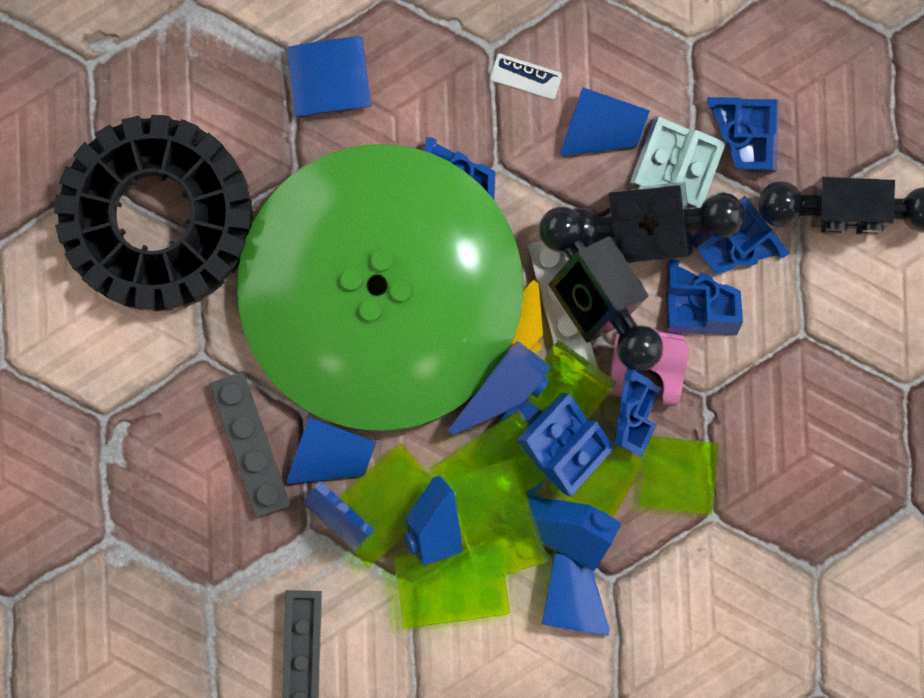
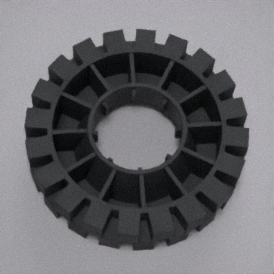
[54,114,253,312]

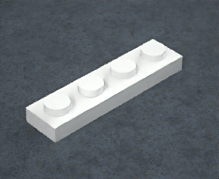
[527,241,599,383]

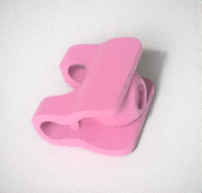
[608,329,689,406]

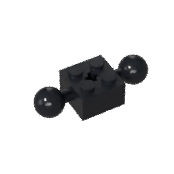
[758,177,924,236]
[573,182,745,263]
[539,207,663,372]

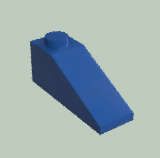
[448,341,551,435]
[500,493,621,571]

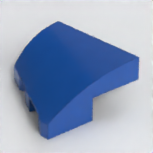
[707,97,779,171]
[614,368,661,457]

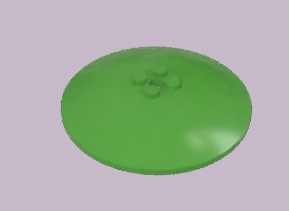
[237,144,523,431]

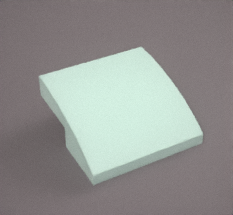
[630,117,726,207]

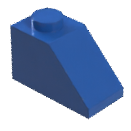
[404,475,463,565]

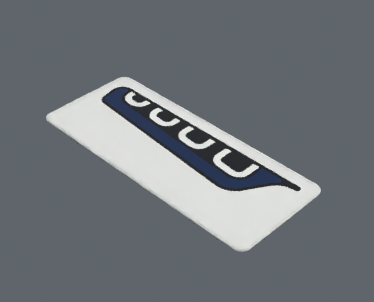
[490,54,562,99]

